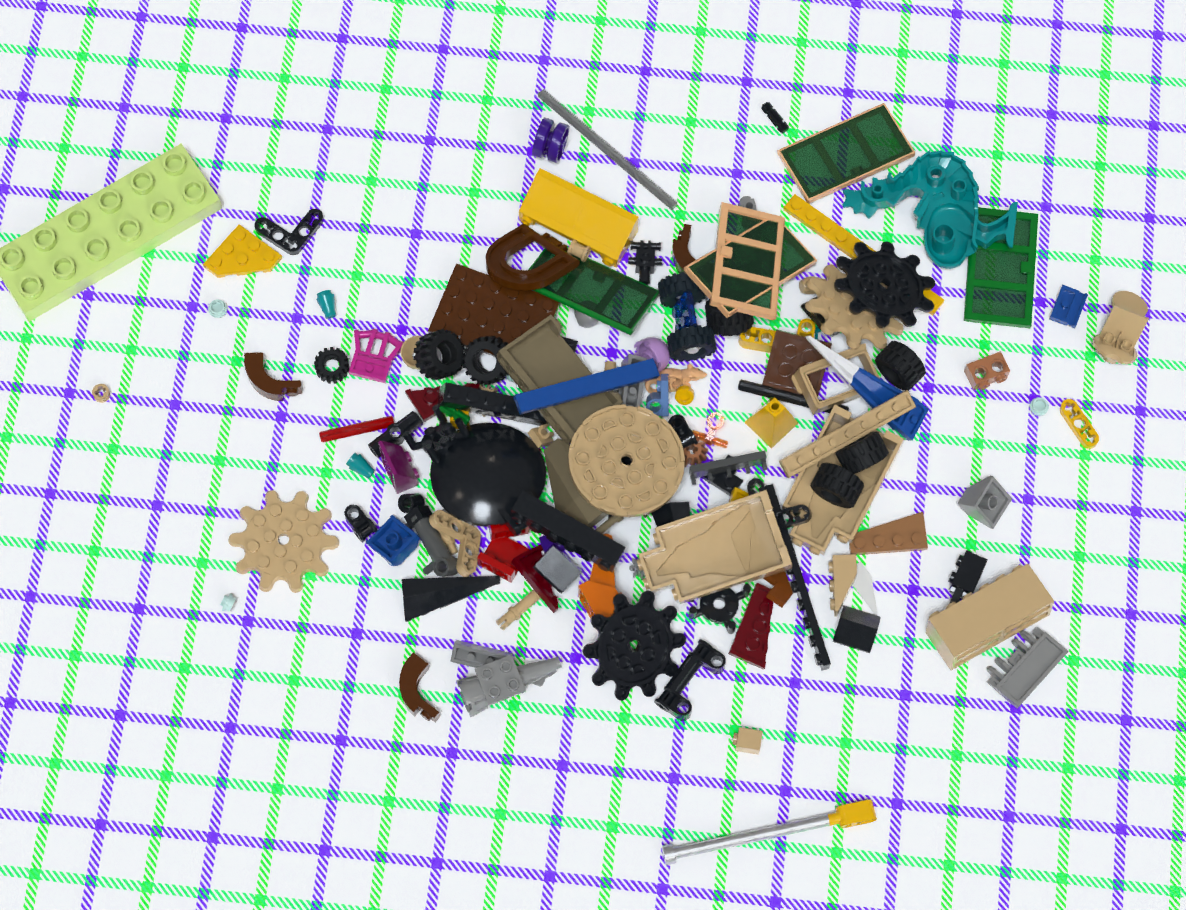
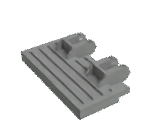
[987,627,1069,709]

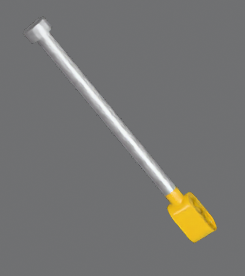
[662,800,877,866]

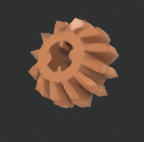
[684,437,708,467]

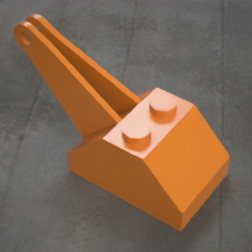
[578,534,622,630]

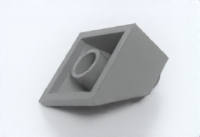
[957,475,1012,529]

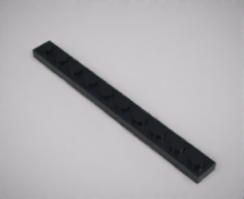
[766,484,831,671]

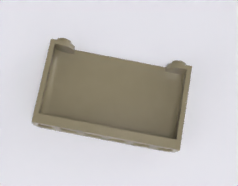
[497,315,623,444]

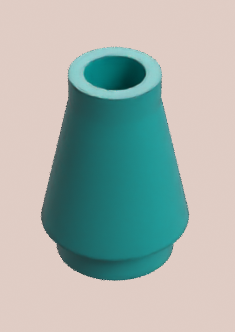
[316,290,337,319]
[346,452,375,479]

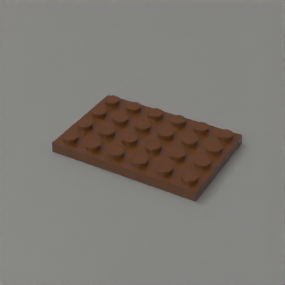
[428,263,561,357]

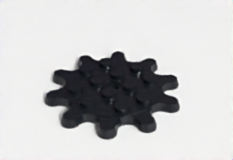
[834,241,936,328]
[582,590,686,701]

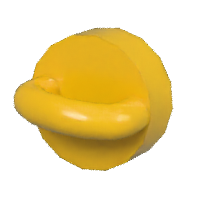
[675,385,694,405]

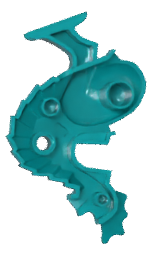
[843,150,1018,269]

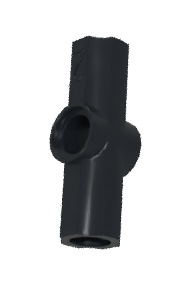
[368,411,423,458]

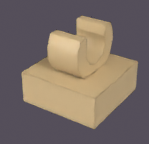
[528,424,554,448]

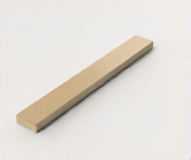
[779,390,916,478]

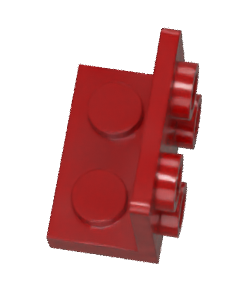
[477,537,530,583]

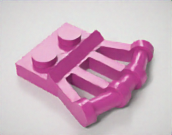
[349,328,404,384]

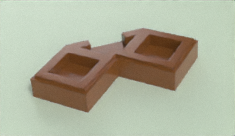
[763,571,793,608]

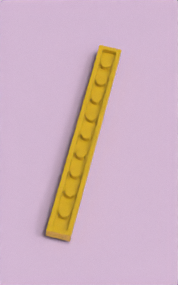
[783,194,945,316]

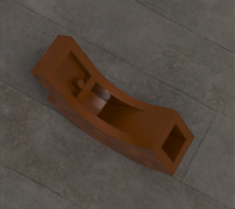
[672,224,714,287]
[244,352,303,402]
[399,652,440,723]

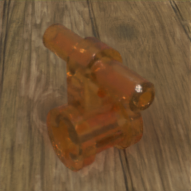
[692,412,728,448]

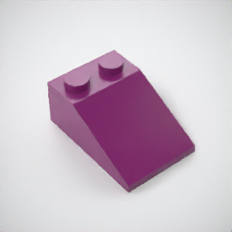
[378,441,420,494]

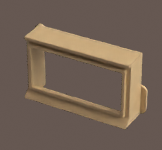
[791,343,880,415]

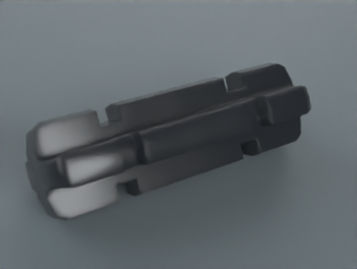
[761,102,789,134]

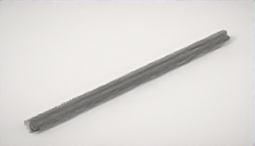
[538,89,678,210]

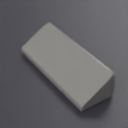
[450,640,513,668]

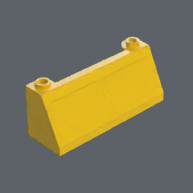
[519,168,639,268]

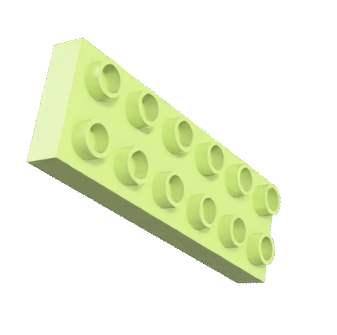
[0,143,222,322]

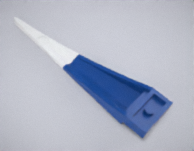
[805,336,929,441]

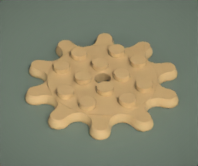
[805,264,903,349]
[228,490,340,593]

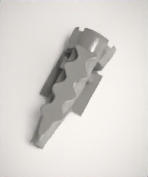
[456,654,562,718]

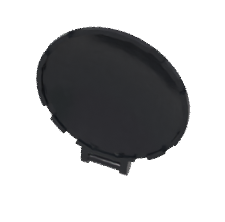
[430,423,546,536]

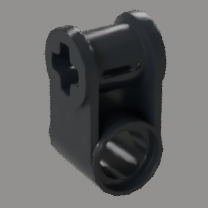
[344,504,378,543]

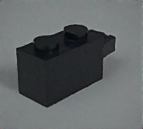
[948,550,988,603]

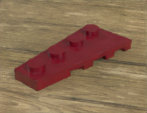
[728,583,773,670]

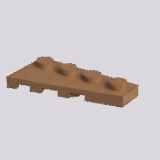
[849,512,928,555]

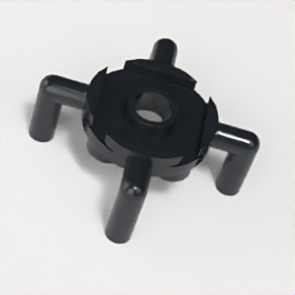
[402,405,470,464]
[688,584,751,634]

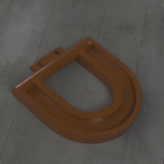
[485,224,580,291]

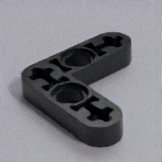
[254,209,324,255]
[747,478,812,530]

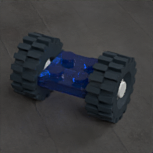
[658,272,717,362]

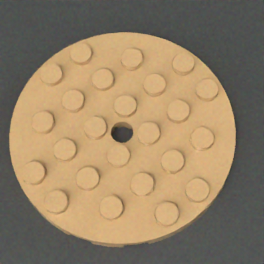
[568,404,685,517]

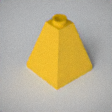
[744,397,798,449]

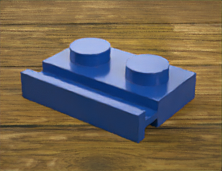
[1049,284,1088,329]

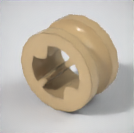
[92,384,110,403]

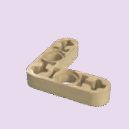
[429,510,481,577]

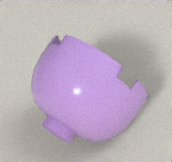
[634,337,670,373]

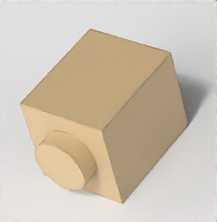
[732,727,763,755]

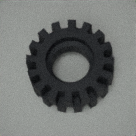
[314,347,349,384]

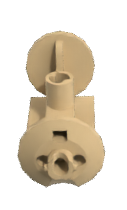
[1093,291,1149,364]

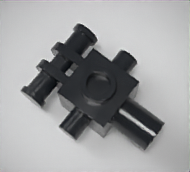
[628,240,662,285]

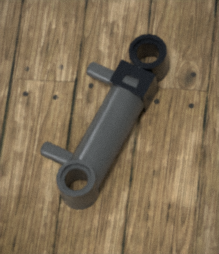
[398,493,458,577]

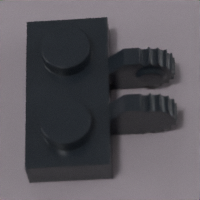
[700,454,743,496]

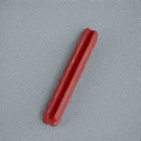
[319,416,394,442]

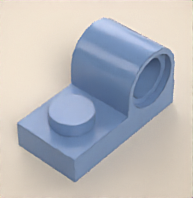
[646,374,669,416]

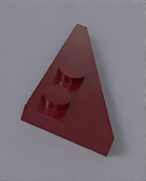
[405,383,480,422]
[512,544,559,613]

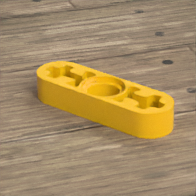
[1059,399,1099,449]

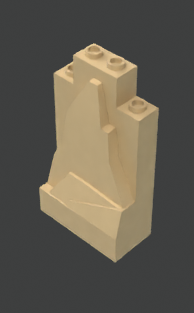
[782,405,904,556]
[636,490,792,604]

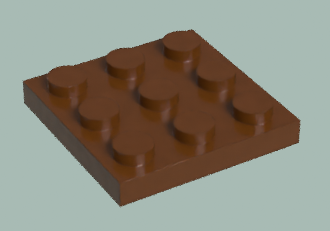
[762,329,832,397]

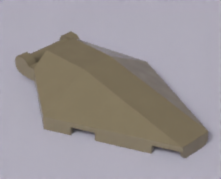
[544,438,624,534]

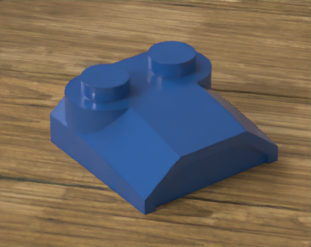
[365,515,420,566]

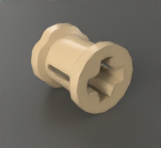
[567,239,591,262]

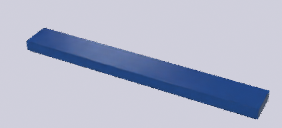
[513,358,660,415]

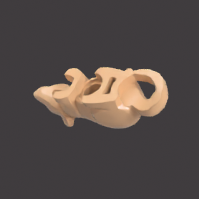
[645,364,707,394]

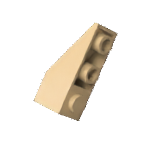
[828,554,857,617]

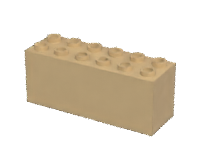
[925,563,1054,671]

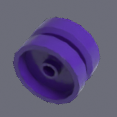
[532,117,570,164]

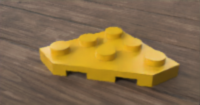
[203,224,283,278]

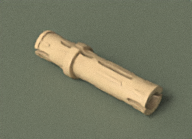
[496,589,541,631]

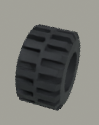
[705,292,754,336]
[413,329,466,380]
[462,336,509,385]
[875,341,926,391]
[835,431,889,474]
[810,463,864,508]

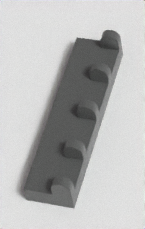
[689,450,767,485]

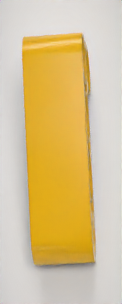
[738,318,815,353]

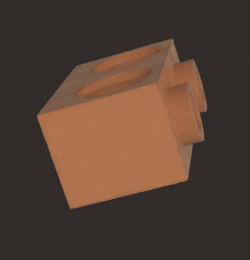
[964,351,1010,391]

